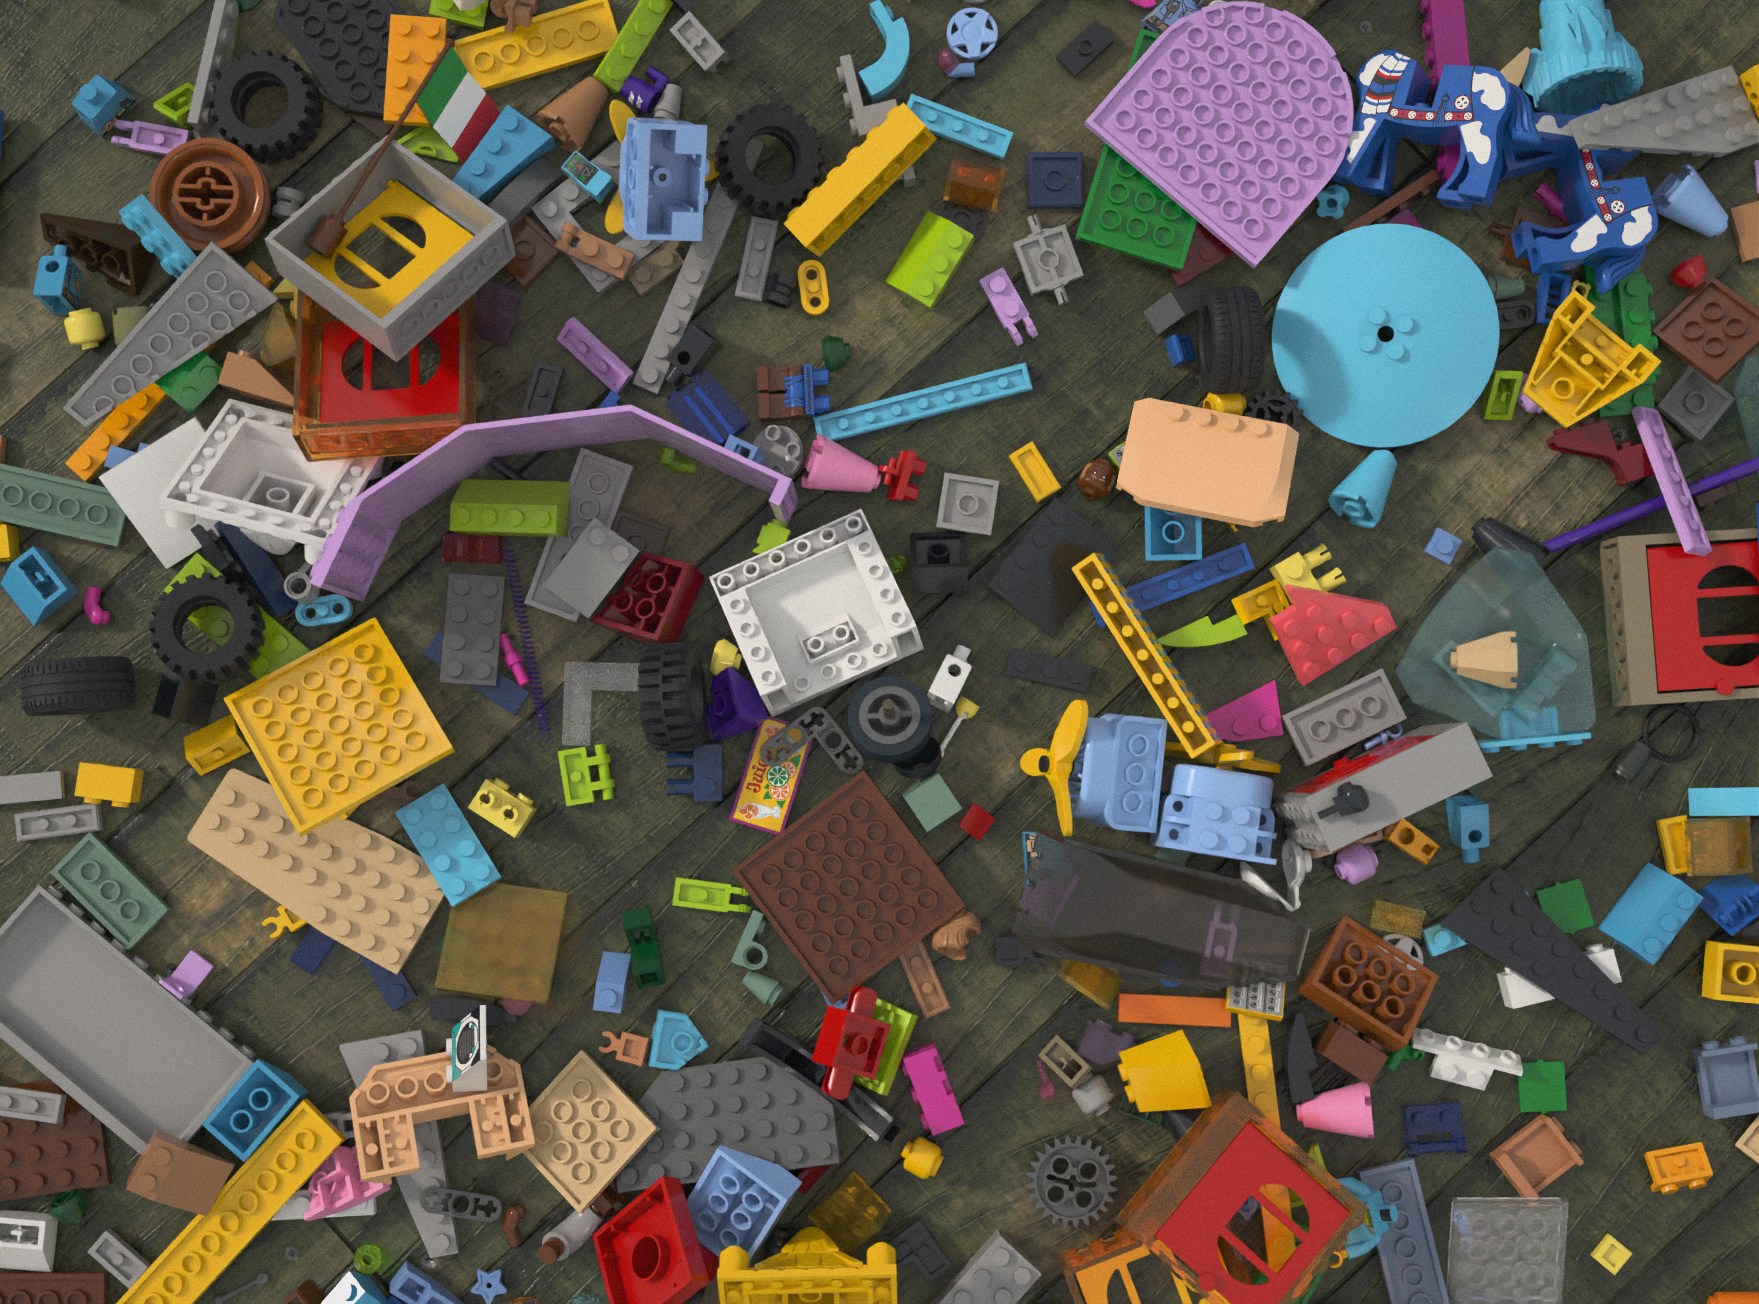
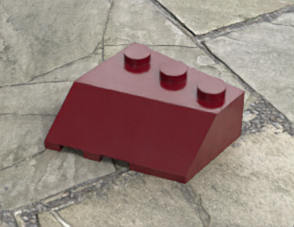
[590,552,704,645]

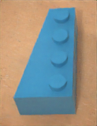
[452,105,557,205]

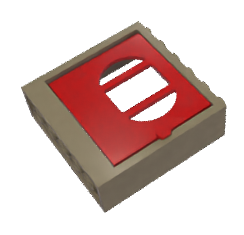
[1599,528,1759,707]

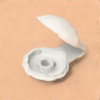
[1240,838,1312,911]

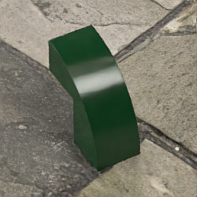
[622,906,666,989]

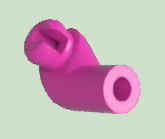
[84,586,111,626]

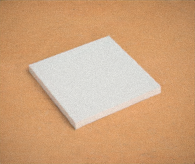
[99,416,220,569]

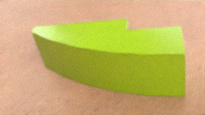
[1158,614,1247,649]

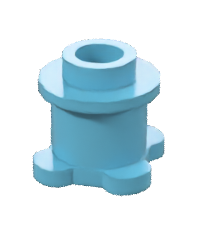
[1316,184,1350,219]

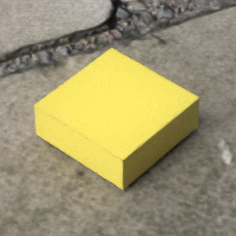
[1590,1233,1633,1275]

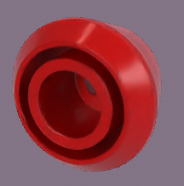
[1669,254,1707,290]

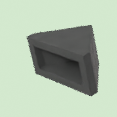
[1143,284,1200,336]

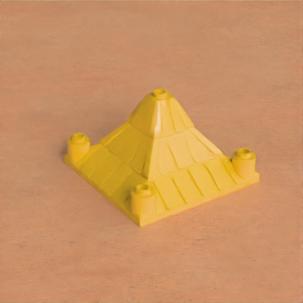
[717,1227,897,1304]

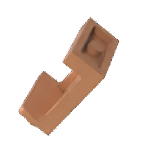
[1489,1114,1584,1205]

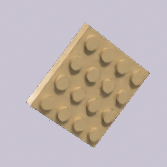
[523,1050,660,1213]

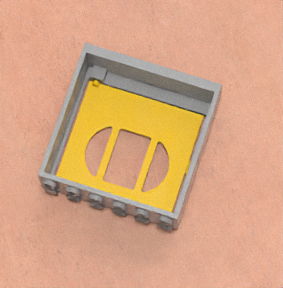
[264,135,516,362]

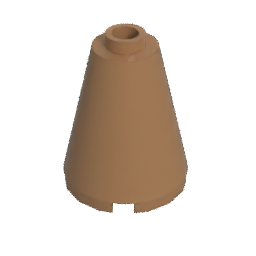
[536,76,609,153]

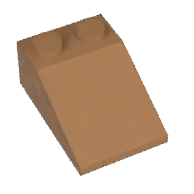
[218,350,314,417]
[126,1128,235,1216]

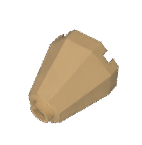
[1450,631,1518,688]

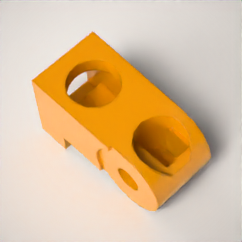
[1382,818,1439,865]

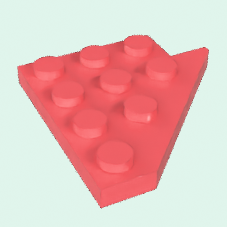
[1269,584,1397,686]

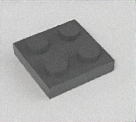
[1655,365,1735,442]

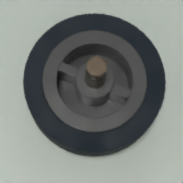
[848,676,933,763]

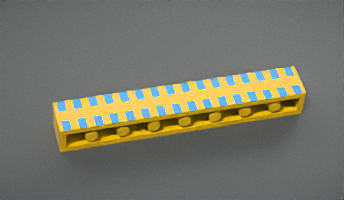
[1071,553,1223,759]

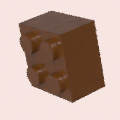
[1312,1019,1389,1086]

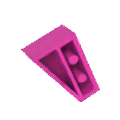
[900,1041,964,1136]

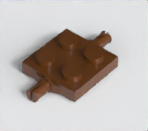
[1488,207,1570,274]

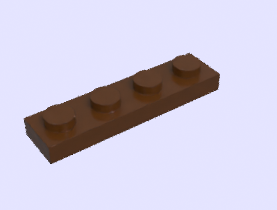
[1336,169,1440,236]

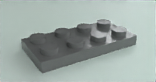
[440,573,506,687]

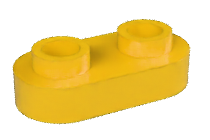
[798,260,829,316]

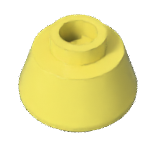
[710,639,743,676]

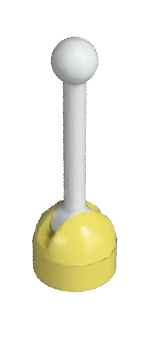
[940,695,980,757]

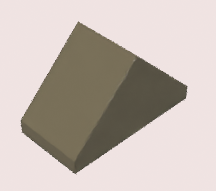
[1038,1034,1092,1090]

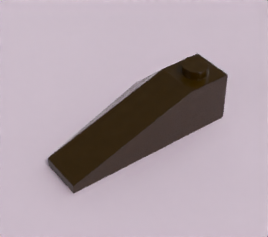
[40,213,155,296]

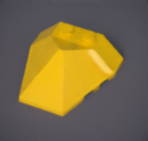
[1522,290,1661,428]

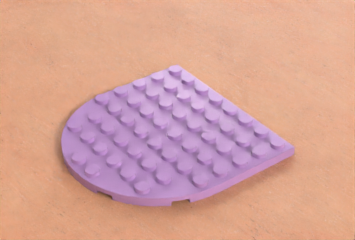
[1084,1,1353,269]

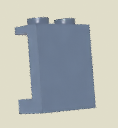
[1692,1036,1759,1119]

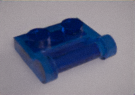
[1403,1101,1467,1158]

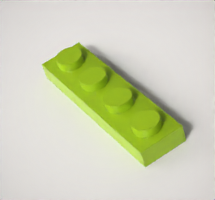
[593,0,673,93]

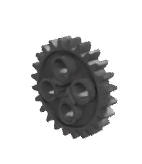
[1025,1134,1117,1228]

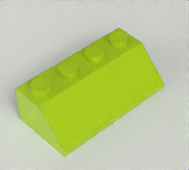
[449,479,570,538]

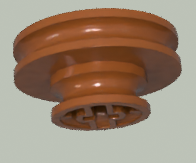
[150,138,271,255]

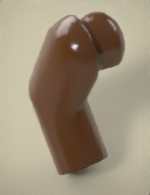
[501,1204,526,1248]

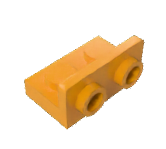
[1644,1142,1713,1195]

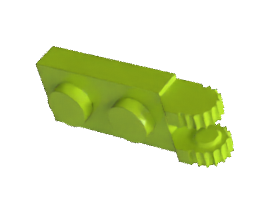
[672,877,752,913]

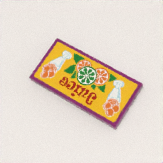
[729,715,813,835]

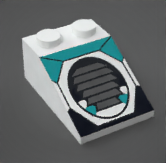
[446,1005,487,1092]

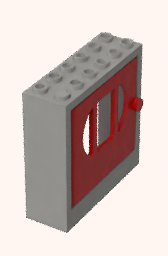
[1272,722,1493,852]

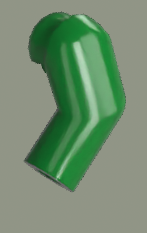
[1384,1042,1425,1072]

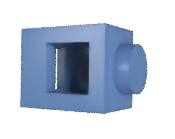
[724,434,766,466]

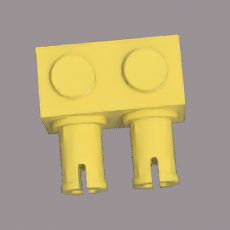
[1269,543,1346,605]
[468,777,537,838]

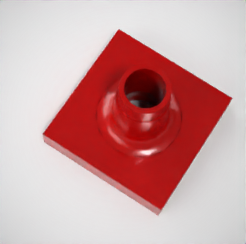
[592,1176,718,1304]

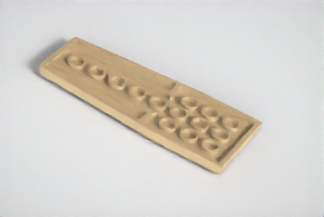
[188,769,445,975]

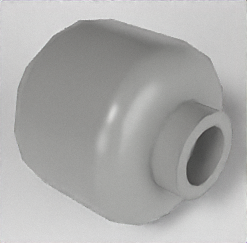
[1072,1072,1114,1117]

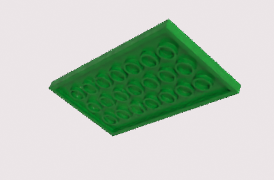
[1075,28,1197,272]

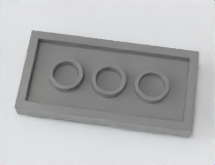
[1281,668,1407,766]

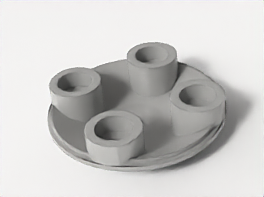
[749,425,803,477]

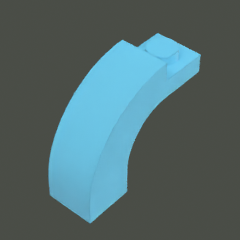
[859,0,910,104]

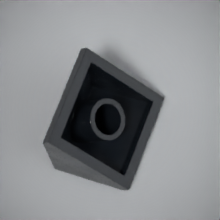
[152,665,219,727]

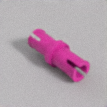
[1532,182,1569,224]

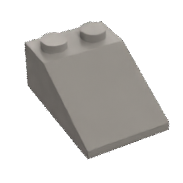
[543,517,639,619]

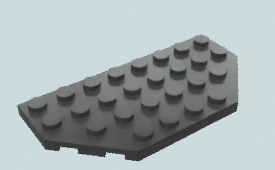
[617,1057,841,1193]

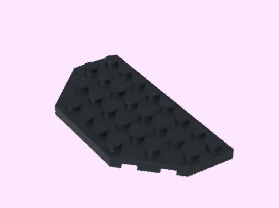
[274,0,406,117]

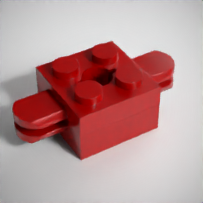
[811,986,891,1100]

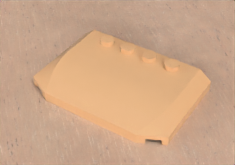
[1116,398,1299,527]

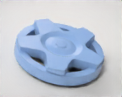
[947,8,998,60]

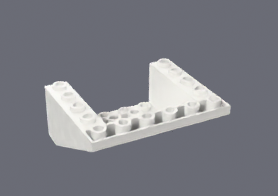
[709,509,924,717]

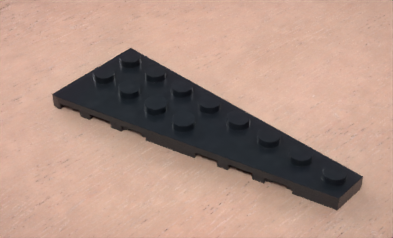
[1438,867,1664,1055]

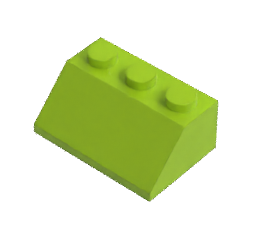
[885,211,975,311]

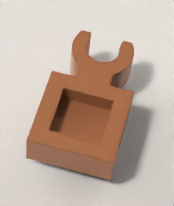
[599,1031,652,1066]

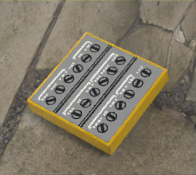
[1225,957,1287,1022]

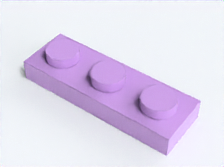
[557,317,634,394]

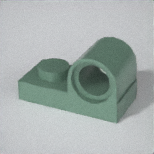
[731,908,769,970]

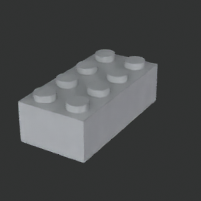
[931,1229,1042,1304]

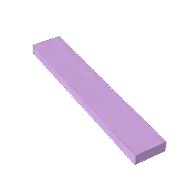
[1631,406,1712,556]

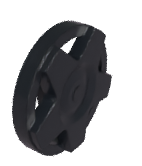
[936,195,987,244]

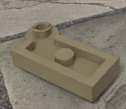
[626,240,684,297]

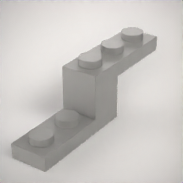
[836,54,916,188]

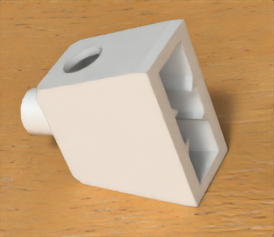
[926,645,972,713]

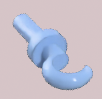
[1364,723,1402,750]

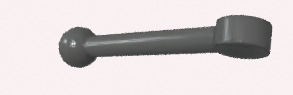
[214,1272,269,1304]

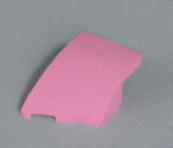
[304,1145,391,1221]

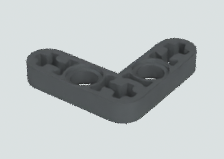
[759,705,863,775]

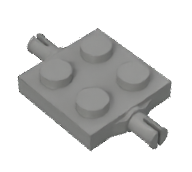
[1013,214,1084,306]

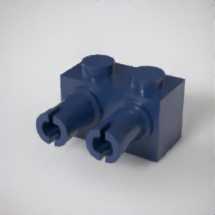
[666,744,724,801]

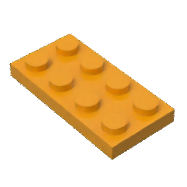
[383,14,447,127]

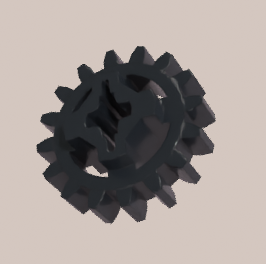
[1243,389,1304,435]

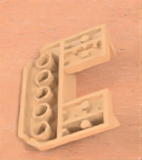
[349,1044,535,1185]

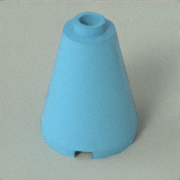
[1328,449,1397,528]

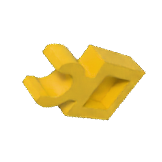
[262,905,308,939]

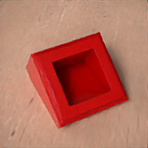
[957,803,995,841]

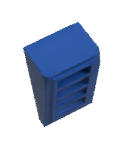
[1536,272,1572,326]

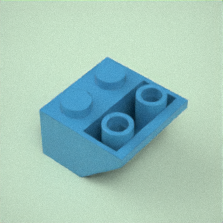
[0,546,79,627]

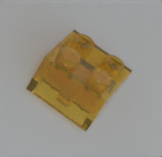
[1684,816,1753,876]

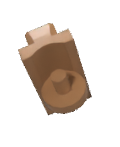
[490,0,538,33]

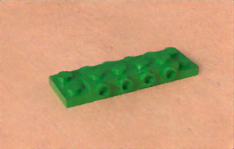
[1581,265,1661,418]

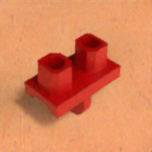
[878,450,927,501]

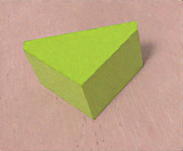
[153,82,195,131]
[1483,370,1524,420]

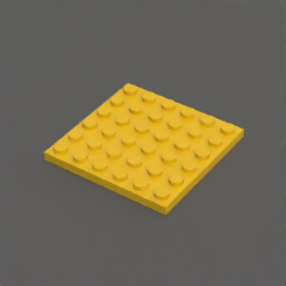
[223,617,455,837]

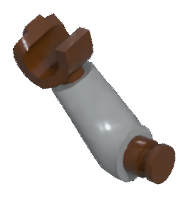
[538,1180,628,1265]

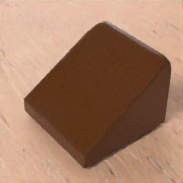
[282,1279,326,1304]

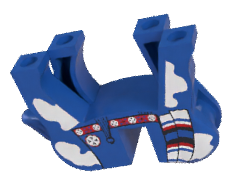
[1330,50,1542,210]
[1498,101,1658,295]

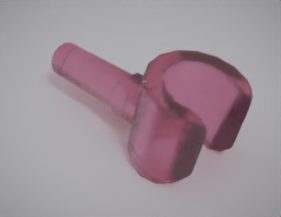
[1035,1059,1055,1100]

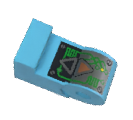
[561,151,616,204]

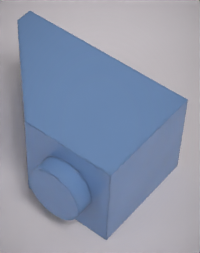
[593,951,631,1013]

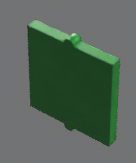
[1535,878,1595,935]
[1517,1059,1567,1114]

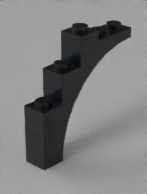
[739,1017,908,1149]

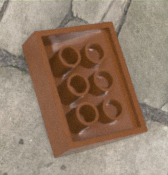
[1297,915,1439,1053]

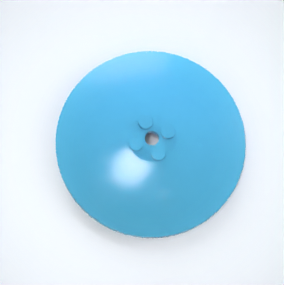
[1272,224,1499,448]

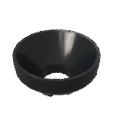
[892,737,942,779]

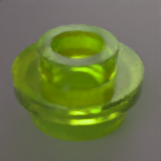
[353,1244,383,1274]

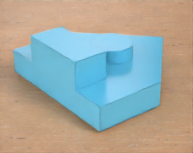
[648,1009,709,1070]

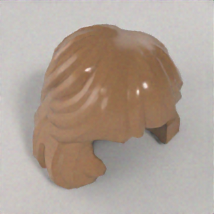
[930,909,981,961]

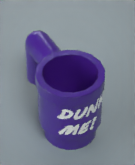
[620,65,670,114]

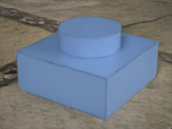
[1422,527,1462,566]

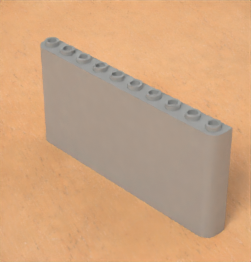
[0,885,256,1155]

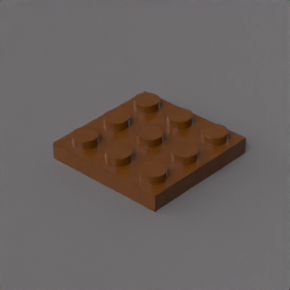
[1651,275,1759,385]

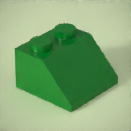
[155,349,223,414]

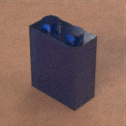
[665,370,751,447]

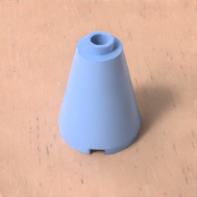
[1651,163,1728,237]

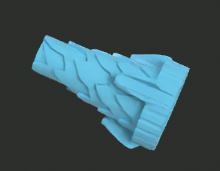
[1522,0,1643,115]

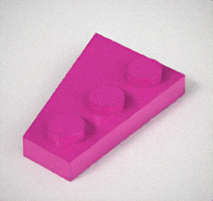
[1205,680,1283,741]

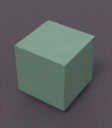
[901,770,962,832]

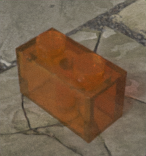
[943,157,1006,212]

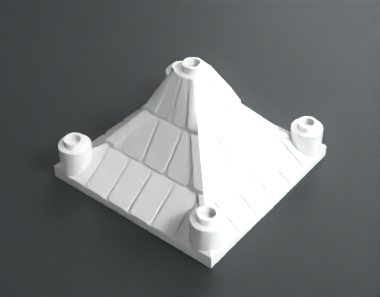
[158,399,389,565]

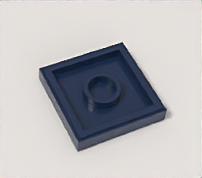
[1027,152,1083,209]

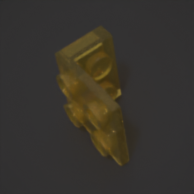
[808,1171,893,1255]

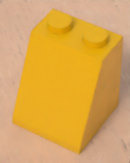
[1117,1030,1212,1112]

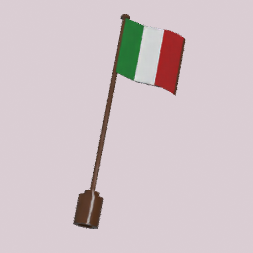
[306,38,500,260]

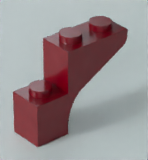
[1546,418,1654,486]

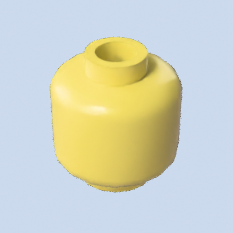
[64,308,106,350]

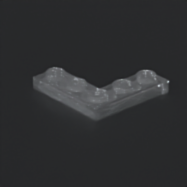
[562,662,640,746]

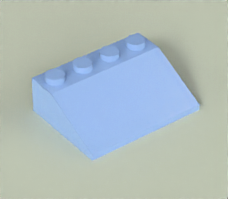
[687,1145,802,1264]

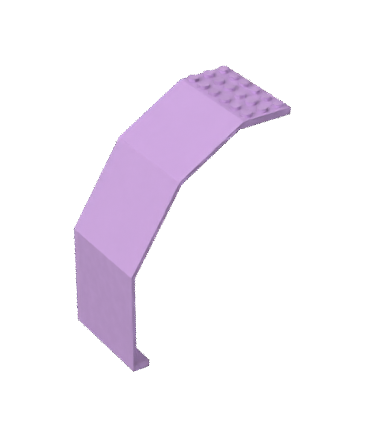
[310,405,799,602]

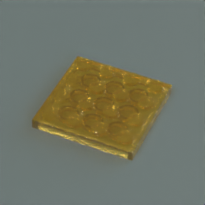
[435,883,569,1005]

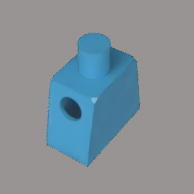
[1446,794,1490,863]

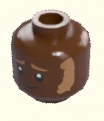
[1077,458,1118,501]

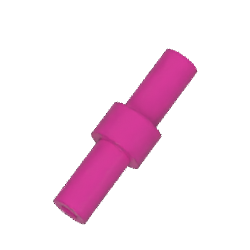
[500,633,530,687]

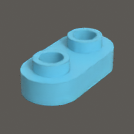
[295,594,353,627]

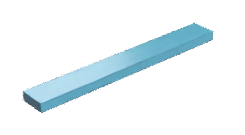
[813,362,1033,442]

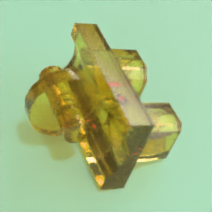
[1369,900,1426,938]

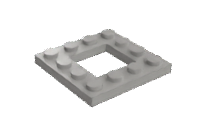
[531,141,666,295]

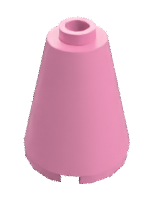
[802,434,881,493]
[1296,1081,1374,1139]

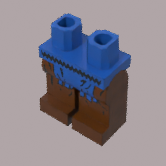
[756,364,831,423]

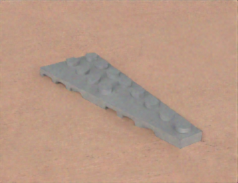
[63,241,279,427]
[340,1029,460,1258]

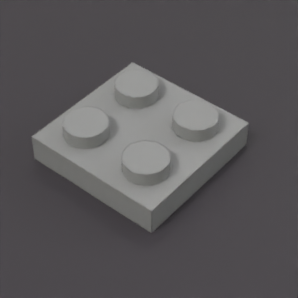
[936,472,999,536]

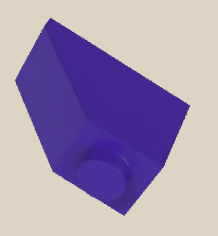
[706,667,768,741]

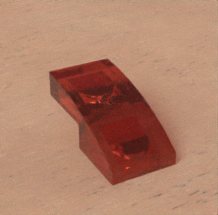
[442,534,503,564]

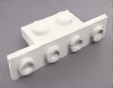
[1411,1027,1523,1090]

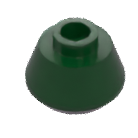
[821,335,852,373]
[49,1188,89,1225]

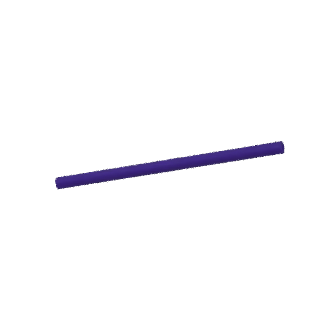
[1542,457,1759,554]

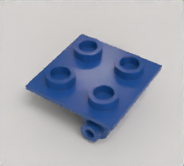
[1698,865,1759,936]

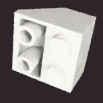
[0,1210,58,1272]

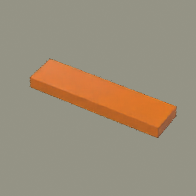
[1118,993,1231,1027]

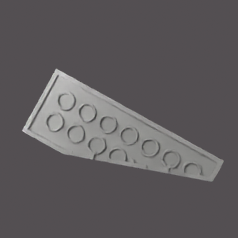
[1568,65,1759,157]

